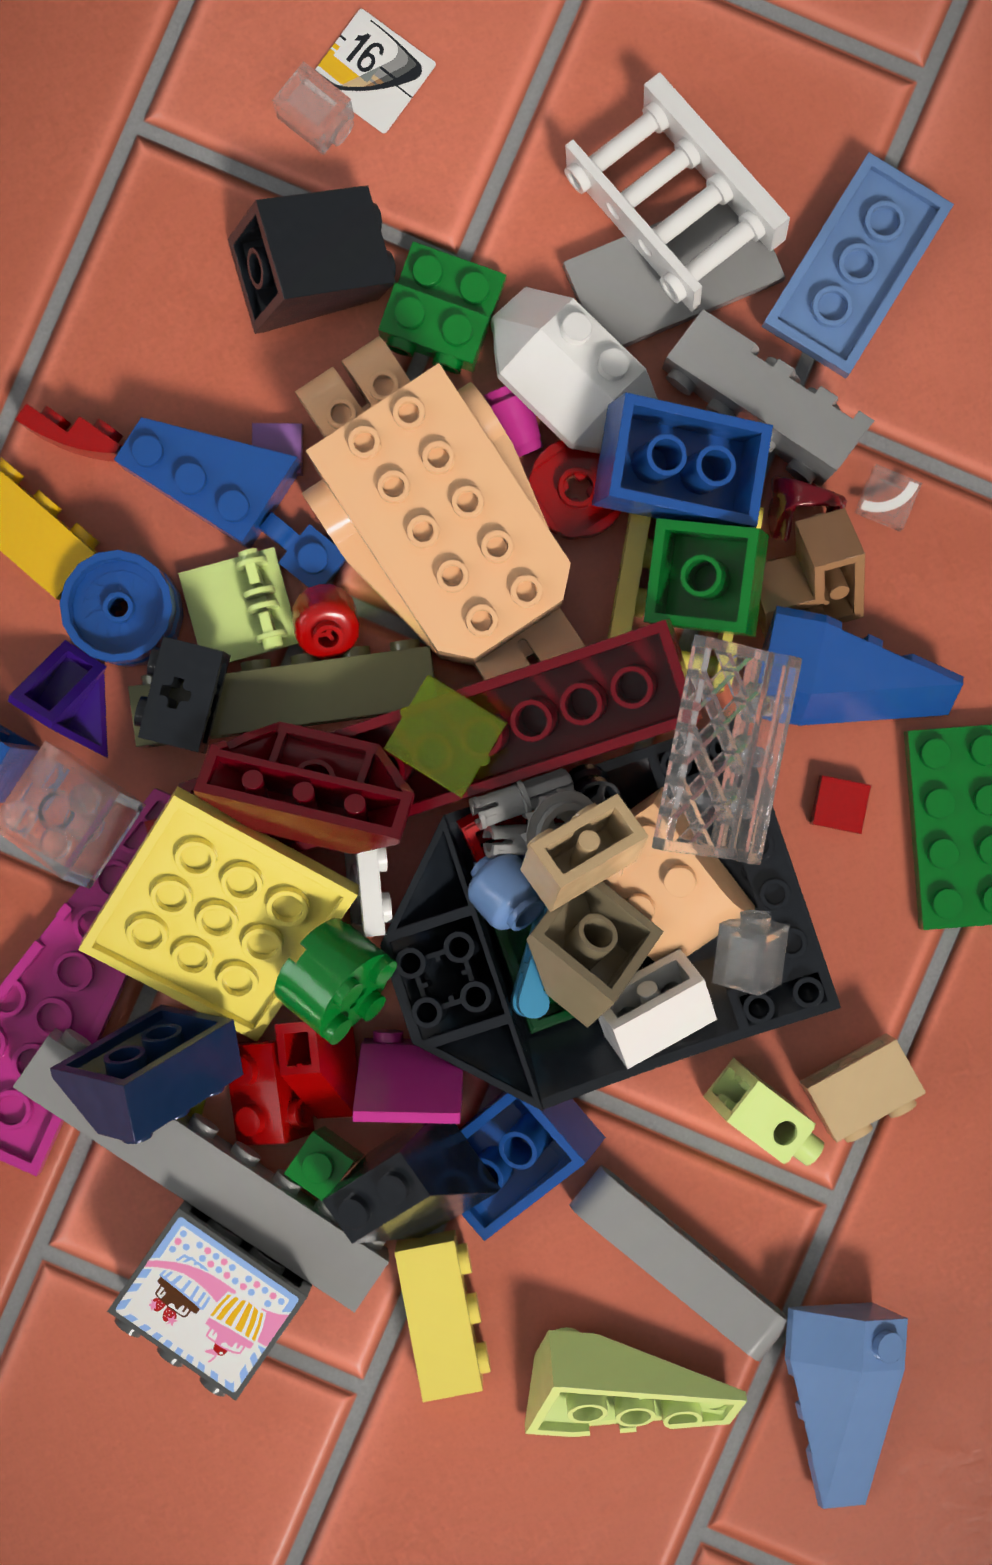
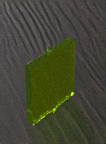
[384,675,507,798]

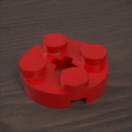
[529,440,621,540]

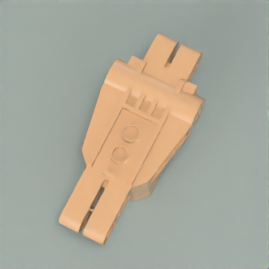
[295,336,585,680]

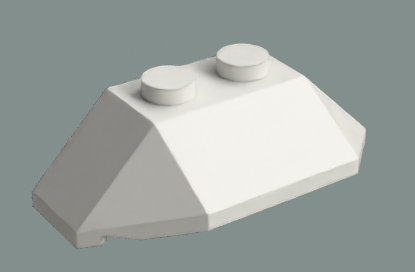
[491,287,658,454]

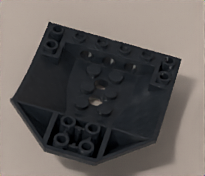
[380,715,841,1111]

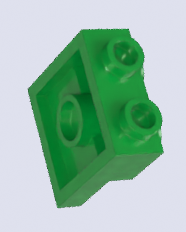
[378,241,507,374]

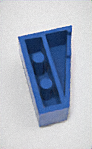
[114,417,303,549]

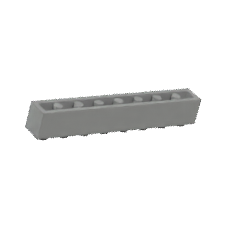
[13,1028,389,1313]

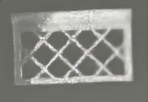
[652,634,803,865]

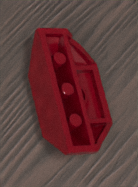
[193,721,415,854]

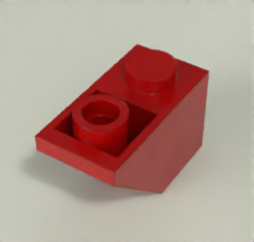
[275,1020,358,1119]

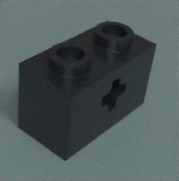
[134,636,231,754]

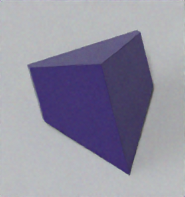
[8,640,108,758]

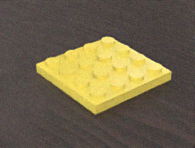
[78,786,359,1042]

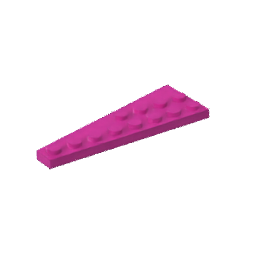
[0,788,172,1176]

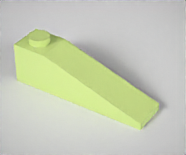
[525,1327,747,1437]

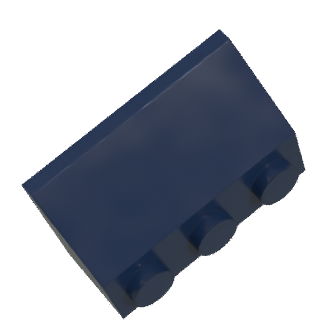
[50,1005,244,1144]

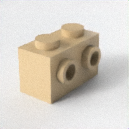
[520,793,649,912]
[799,1033,926,1143]

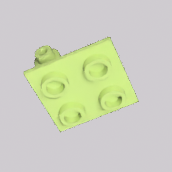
[178,547,298,663]

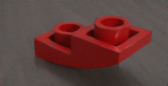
[15,403,123,462]

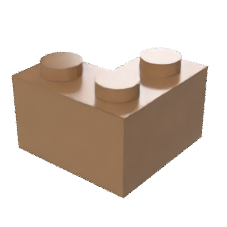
[758,508,865,638]

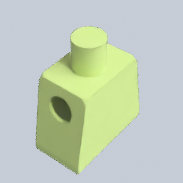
[703,1057,824,1166]

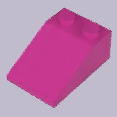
[353,1029,463,1124]

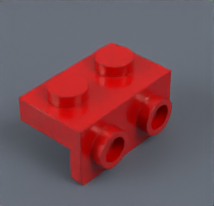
[229,1040,314,1145]

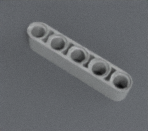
[569,1165,787,1362]

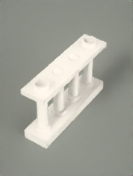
[564,72,790,313]

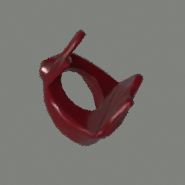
[768,476,847,542]

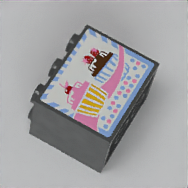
[107,1200,312,1401]

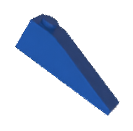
[750,606,964,726]

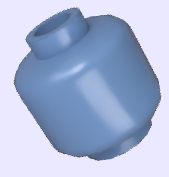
[468,854,544,931]

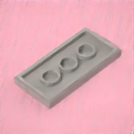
[563,203,785,348]

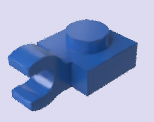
[259,512,346,588]

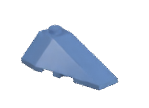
[785,1302,908,1509]

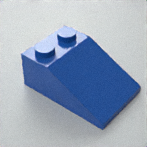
[460,1091,606,1241]

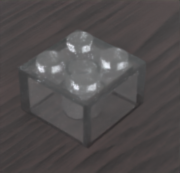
[0,741,146,889]

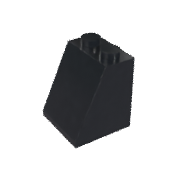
[228,185,396,334]
[322,1123,501,1244]

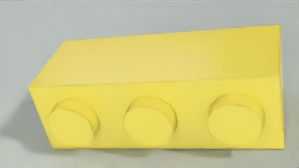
[394,1230,491,1402]

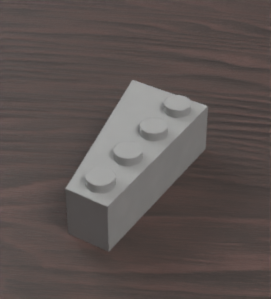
[662,309,874,487]

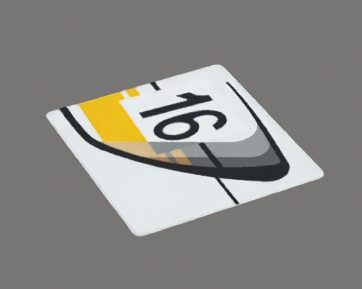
[310,9,436,133]

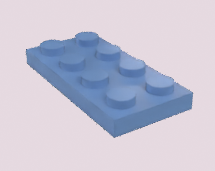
[761,152,954,378]

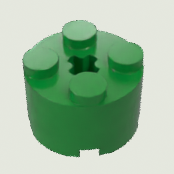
[274,918,397,1045]

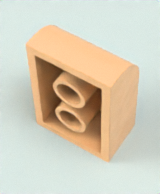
[603,787,755,962]

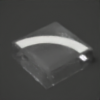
[854,464,922,532]

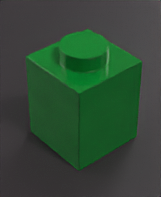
[284,1126,365,1202]

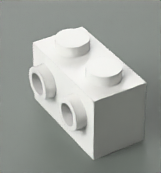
[598,949,717,1069]

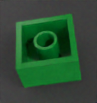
[643,518,769,637]

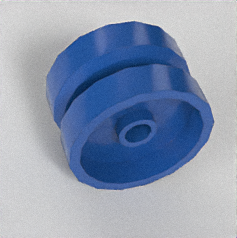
[60,550,184,667]

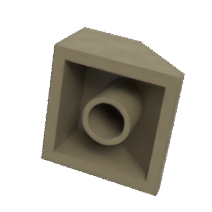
[527,881,664,1028]

